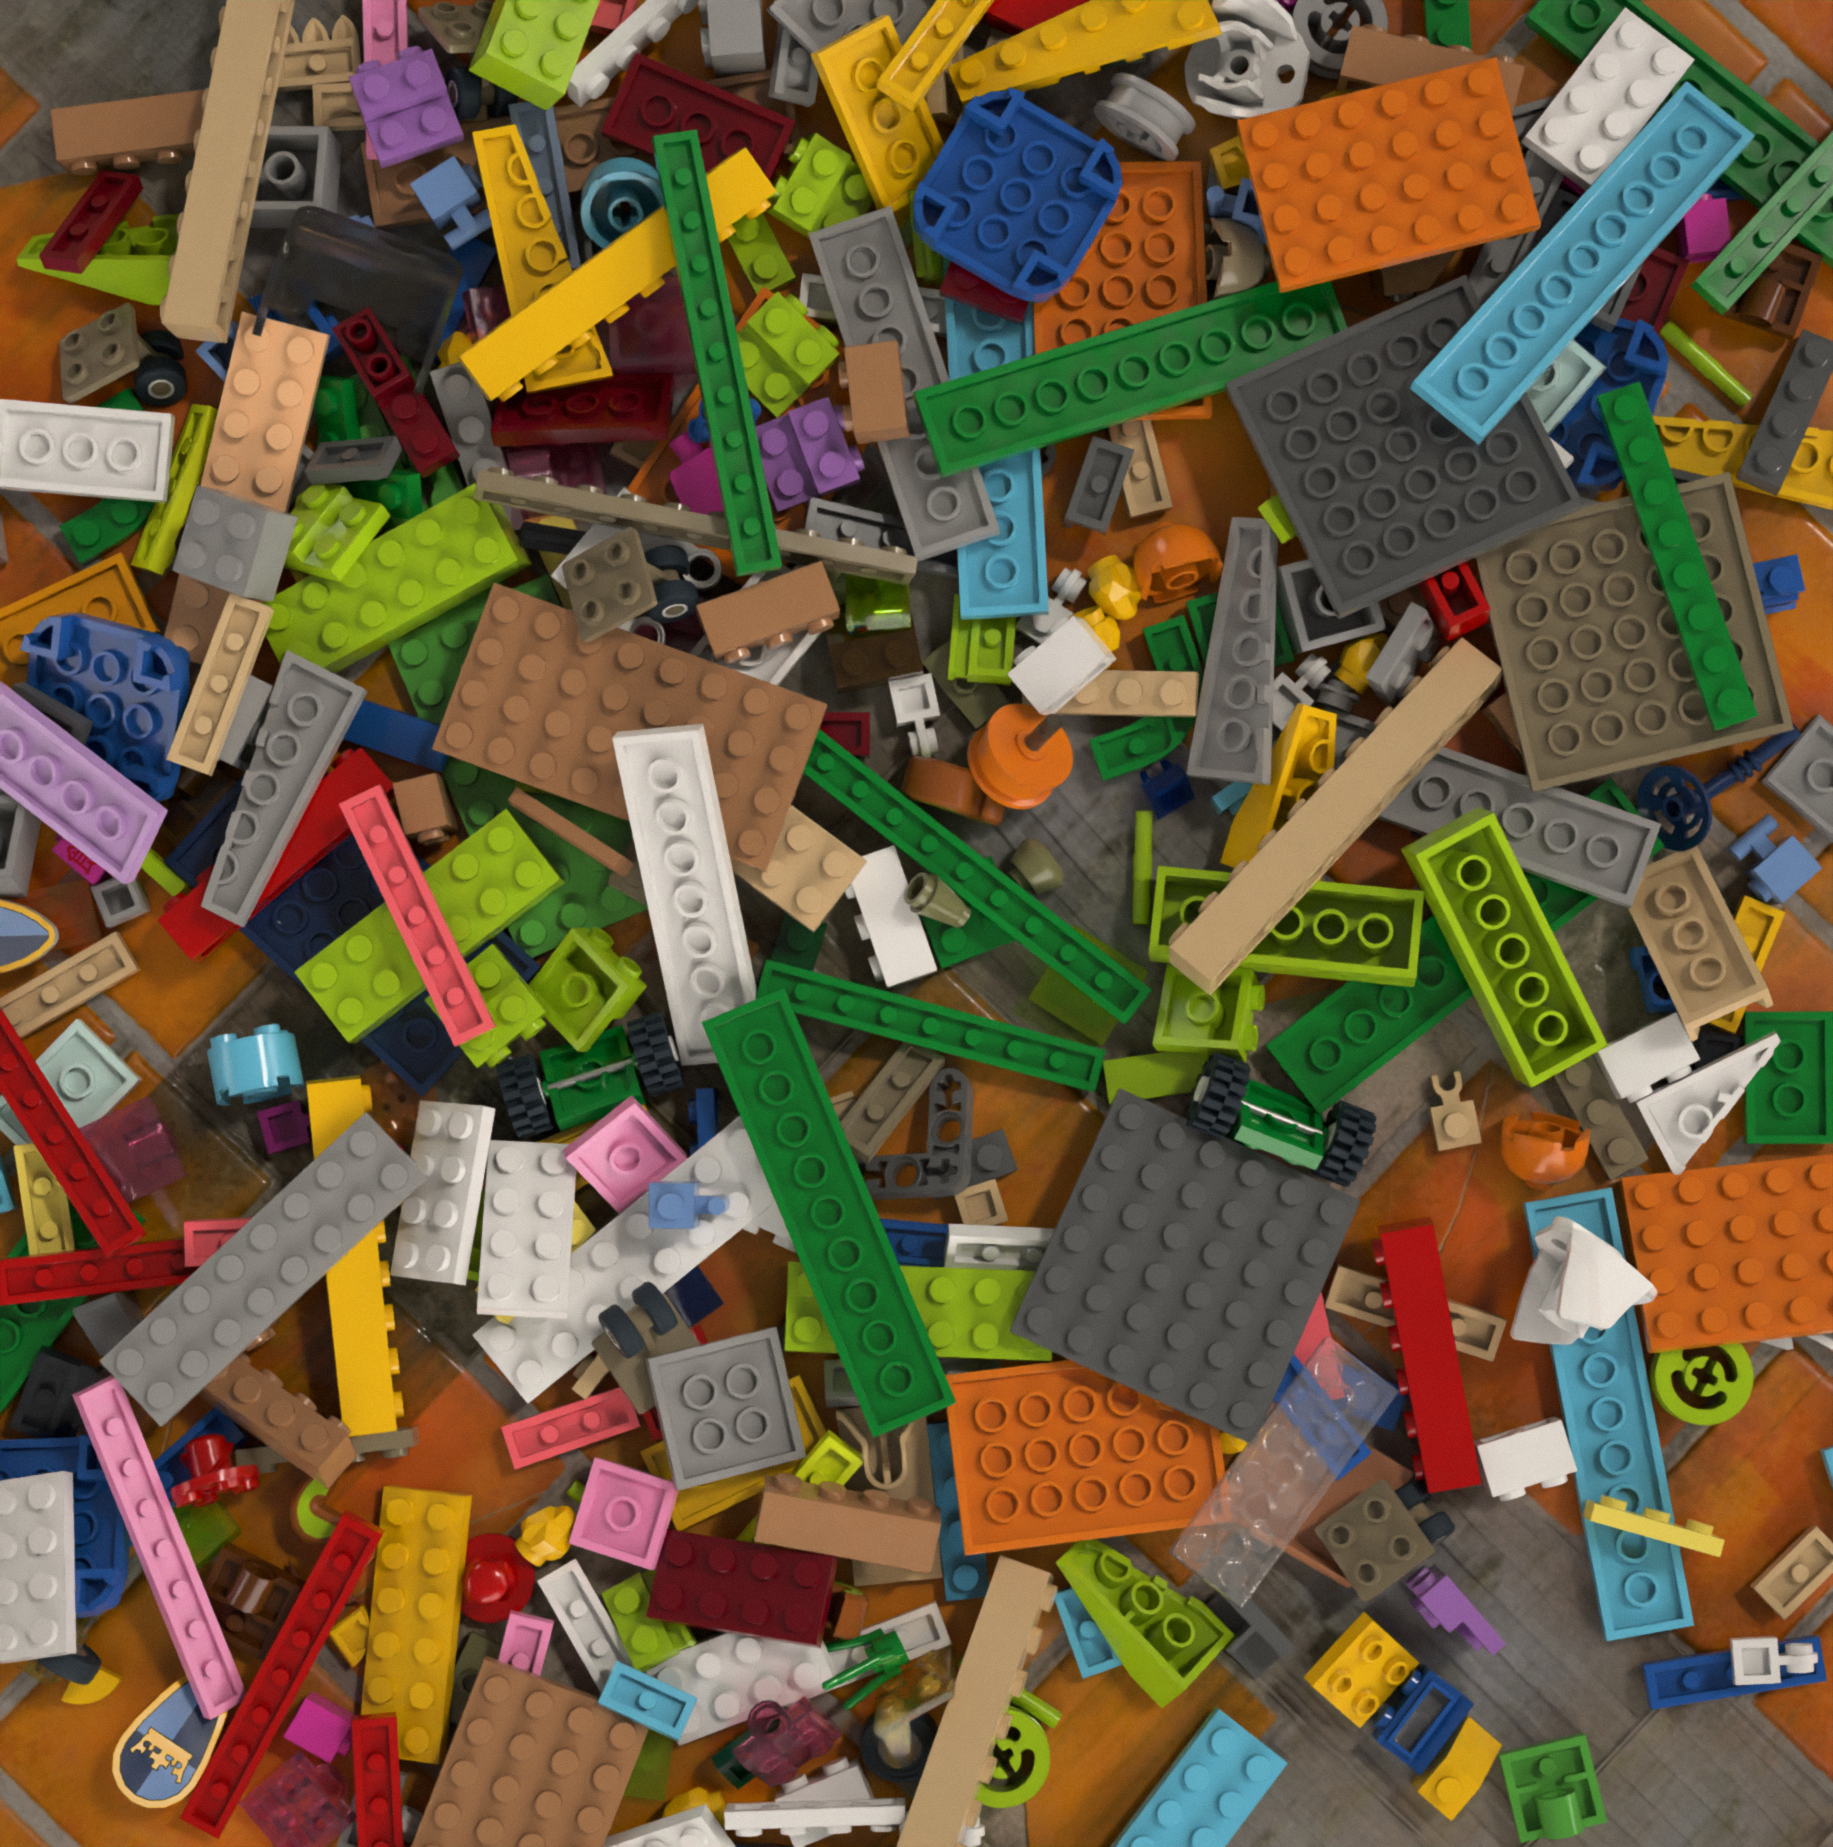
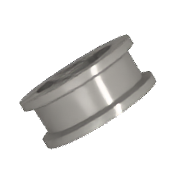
[1291,0,1388,81]
[1093,73,1196,162]

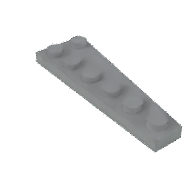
[1186,517,1278,786]
[201,650,368,928]

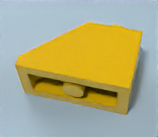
[1410,1715,1502,1821]

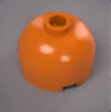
[1133,521,1223,604]
[1501,1112,1591,1190]

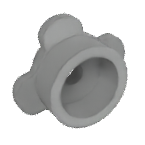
[1316,679,1360,714]

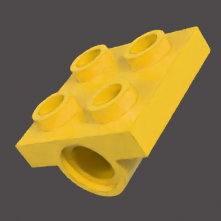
[1303,1611,1420,1728]

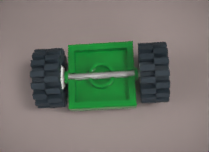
[496,1011,685,1140]
[1185,1052,1376,1187]

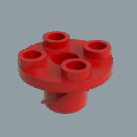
[170,1433,260,1508]
[461,1533,536,1623]

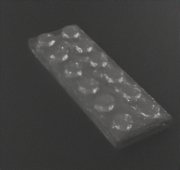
[1168,1336,1399,1608]

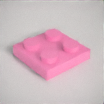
[563,1095,688,1214]
[569,1457,679,1570]

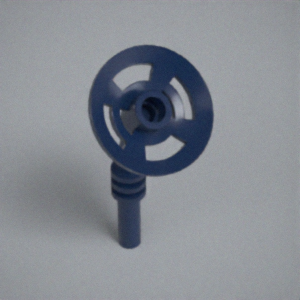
[1637,724,1802,851]

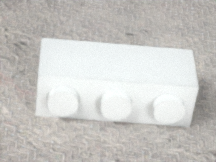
[845,845,937,989]

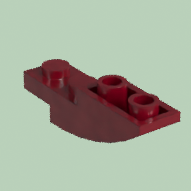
[332,306,460,478]

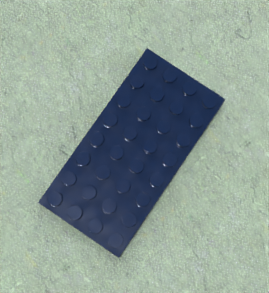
[164,769,542,1097]

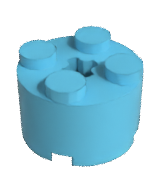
[581,157,664,248]
[207,1024,305,1106]

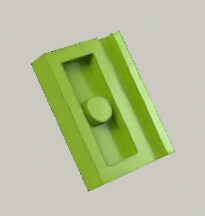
[947,594,1016,685]
[601,1563,697,1673]

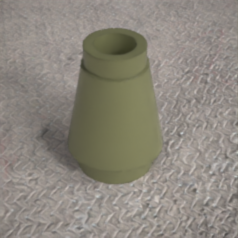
[904,872,971,928]

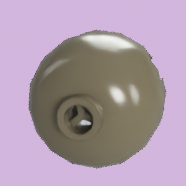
[1204,218,1270,302]

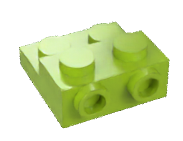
[765,133,873,239]
[737,291,840,419]
[284,483,391,582]
[529,927,647,1052]
[425,944,550,1069]
[1152,964,1265,1063]

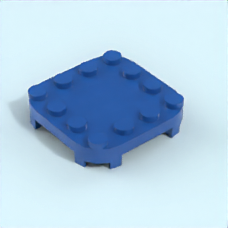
[913,87,1123,303]
[1549,318,1668,492]
[20,612,190,802]
[0,1434,130,1619]

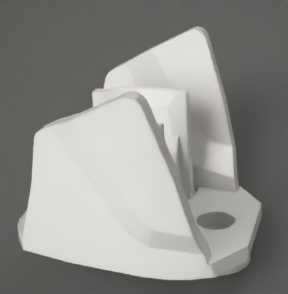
[1185,0,1311,120]
[1510,1216,1658,1345]

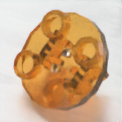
[360,1062,439,1145]

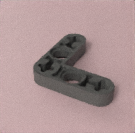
[855,1068,974,1201]

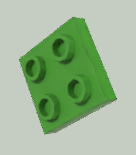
[1497,1732,1607,1843]

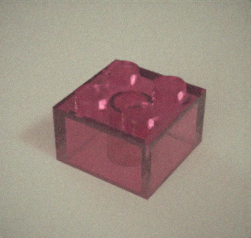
[609,277,697,375]

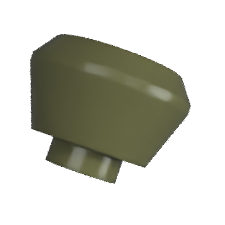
[1008,838,1065,895]

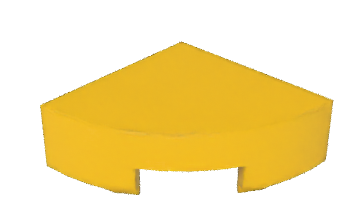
[329,1604,370,1668]
[61,1666,124,1705]

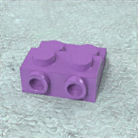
[349,46,464,169]
[755,396,865,514]
[1405,1564,1506,1656]

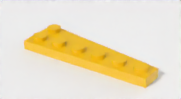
[947,0,1222,108]
[472,124,613,394]
[1653,416,1833,510]

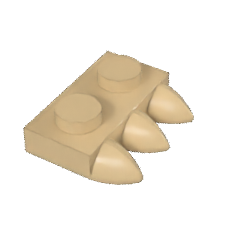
[277,15,363,92]

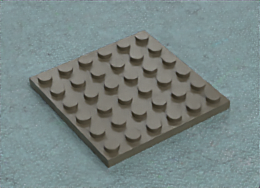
[1473,472,1794,793]

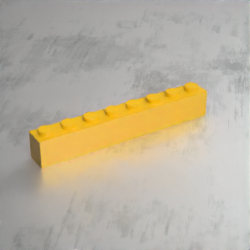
[456,147,777,402]
[306,1075,404,1437]

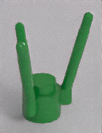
[822,1628,910,1710]

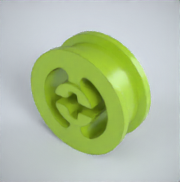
[1649,1343,1754,1425]
[976,1704,1050,1808]

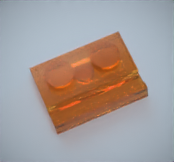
[2,879,103,953]

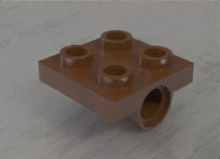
[1709,226,1823,340]
[204,1541,306,1661]

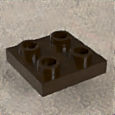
[158,764,236,847]

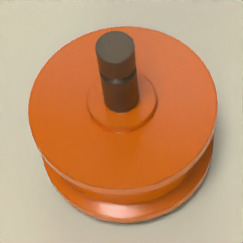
[967,703,1073,809]

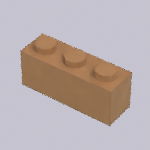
[696,561,840,665]

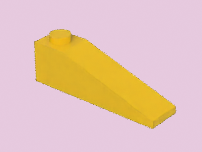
[1220,703,1337,881]

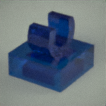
[1140,759,1195,819]

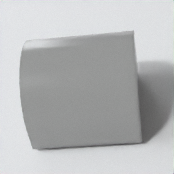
[90,876,151,929]

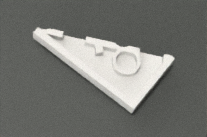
[1636,1031,1781,1175]
[603,1804,736,1847]

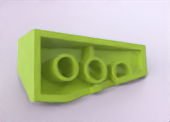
[16,214,180,305]
[1055,1539,1235,1709]

